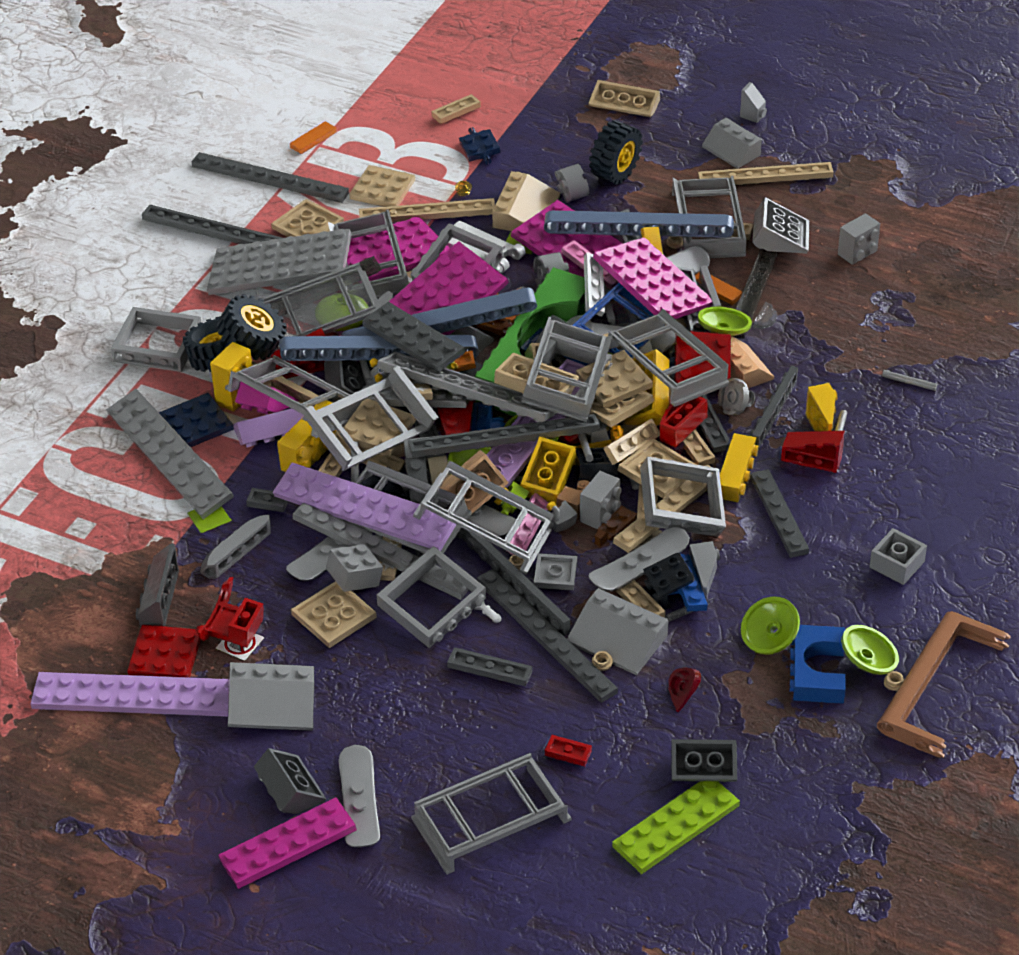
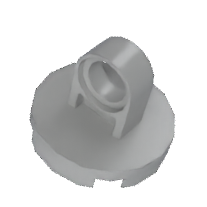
[718,378,755,416]

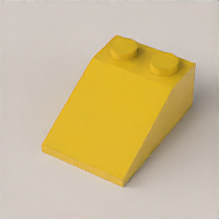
[805,383,838,431]

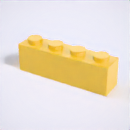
[720,433,759,502]

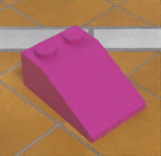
[235,382,299,414]

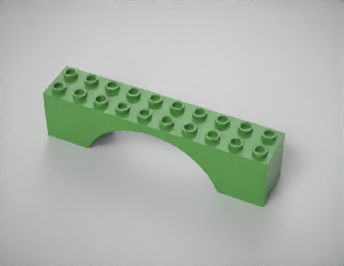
[475,267,586,416]

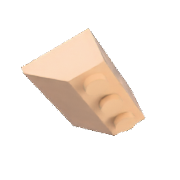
[731,336,774,388]
[441,450,509,513]

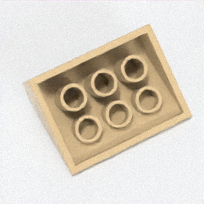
[492,171,560,231]

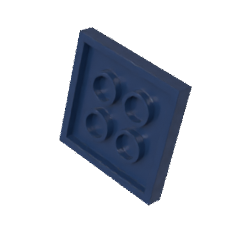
[159,393,234,447]

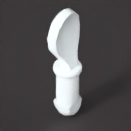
[474,600,501,623]

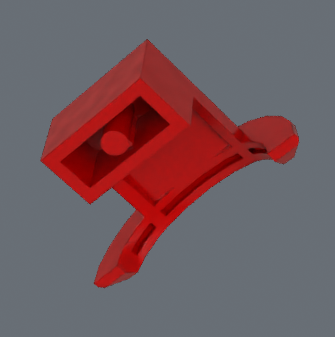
[196,577,264,648]

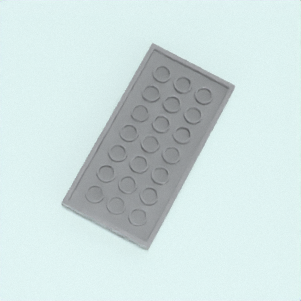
[207,229,352,295]

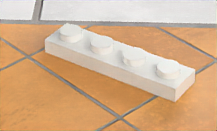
[584,252,605,316]

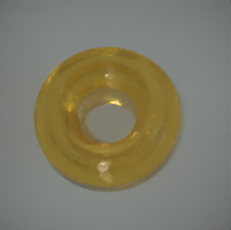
[455,181,472,196]

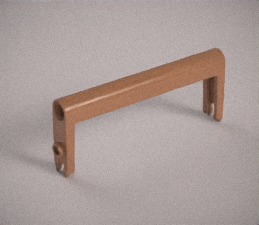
[877,611,1011,758]

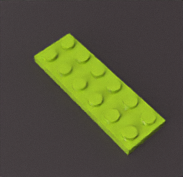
[612,781,740,874]

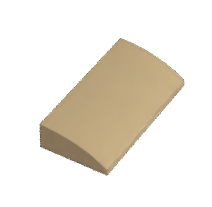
[588,80,660,117]
[494,353,579,394]

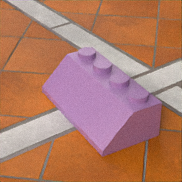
[233,408,304,448]

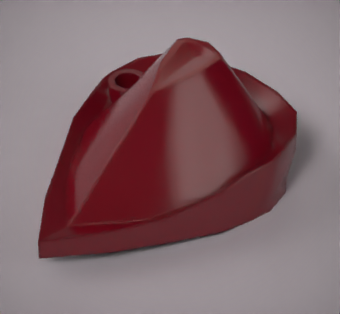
[668,667,701,712]

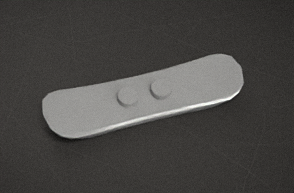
[666,246,710,274]
[427,477,516,537]
[286,521,374,581]
[589,526,690,591]
[339,745,380,847]

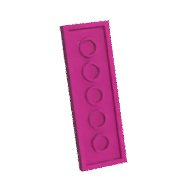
[219,797,357,889]

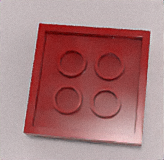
[674,331,731,383]
[127,625,201,678]

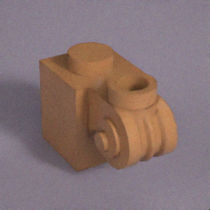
[557,480,590,519]

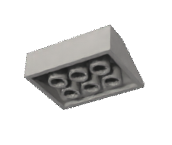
[752,197,809,253]
[567,588,668,675]
[228,662,314,730]

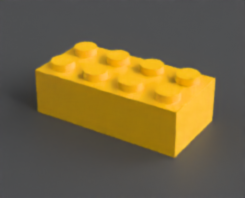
[277,400,337,472]

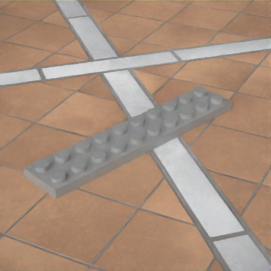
[377,352,557,422]
[106,389,234,519]

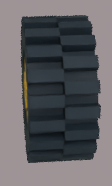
[589,120,643,184]
[217,294,287,360]
[183,316,229,372]

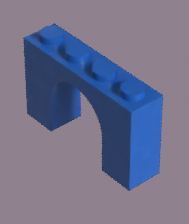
[789,625,845,703]

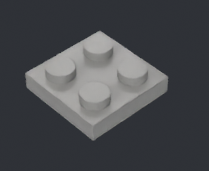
[534,553,577,590]

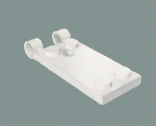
[447,220,526,273]

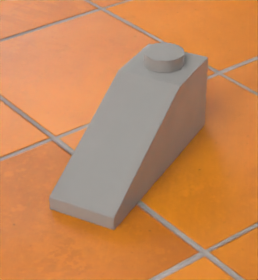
[689,541,720,600]

